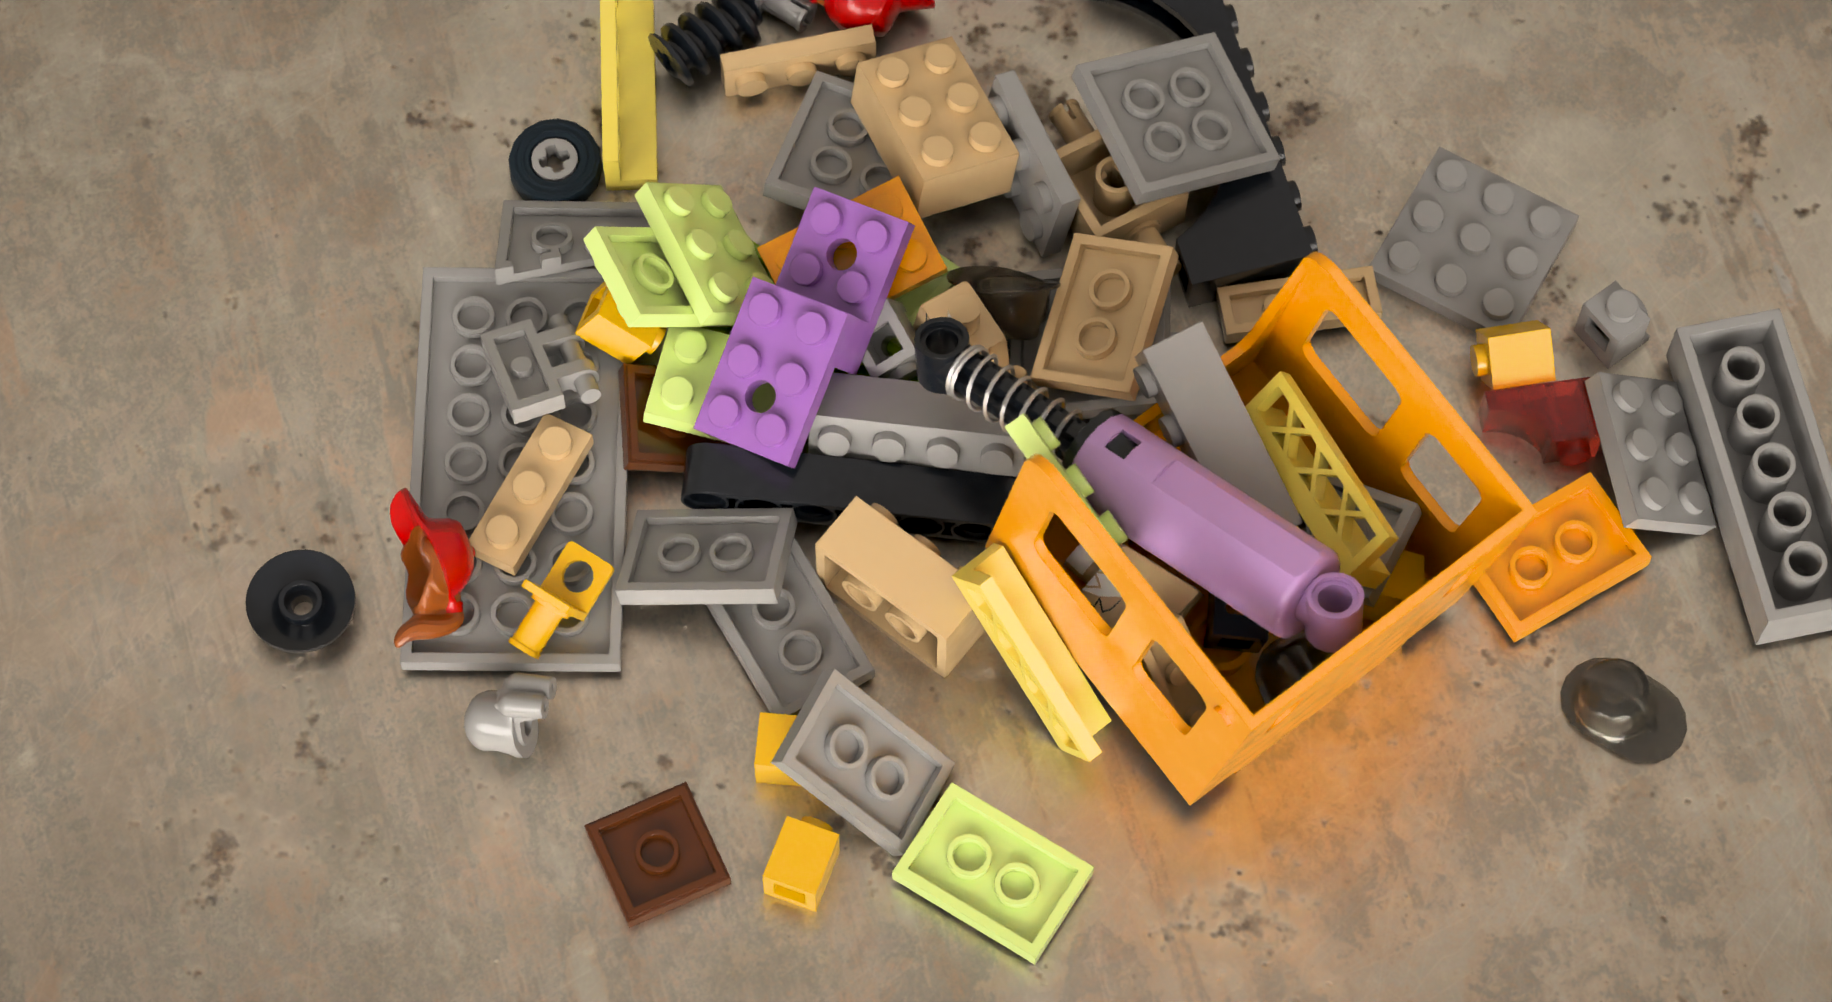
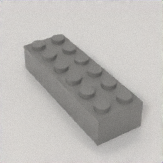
[1666,308,1832,645]

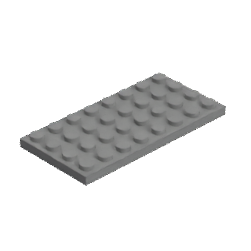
[400,267,632,672]

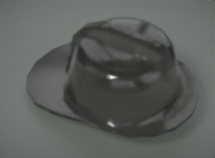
[946,266,1061,341]
[1255,629,1334,706]
[1560,658,1687,763]

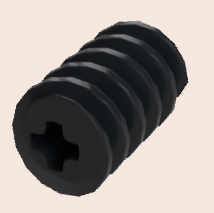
[648,0,763,87]

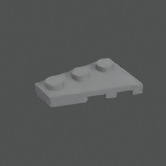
[495,200,650,285]

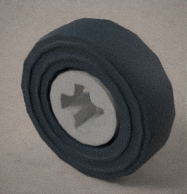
[508,118,603,201]

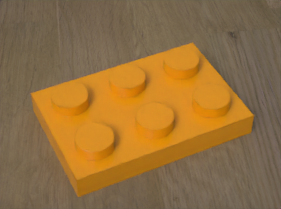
[757,176,948,300]
[1473,471,1652,643]

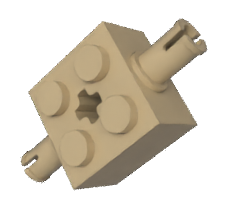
[1048,99,1189,277]

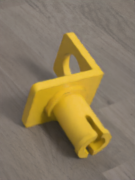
[508,541,614,660]

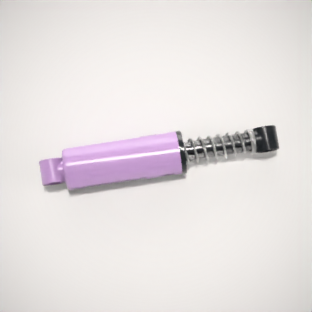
[914,317,1364,653]

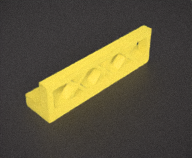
[600,0,658,191]
[1245,371,1399,589]
[952,543,1112,762]

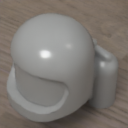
[464,673,557,758]

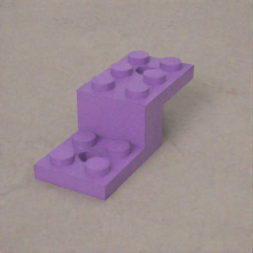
[693,186,915,469]

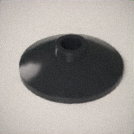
[246,550,356,653]

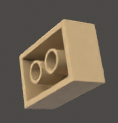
[851,36,1019,218]
[815,496,985,678]

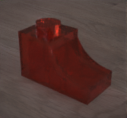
[1478,377,1601,466]

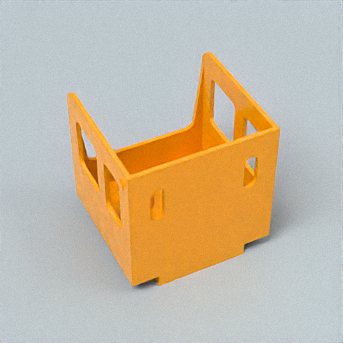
[985,251,1539,806]

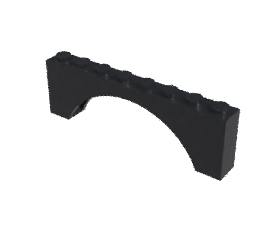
[1094,0,1318,308]

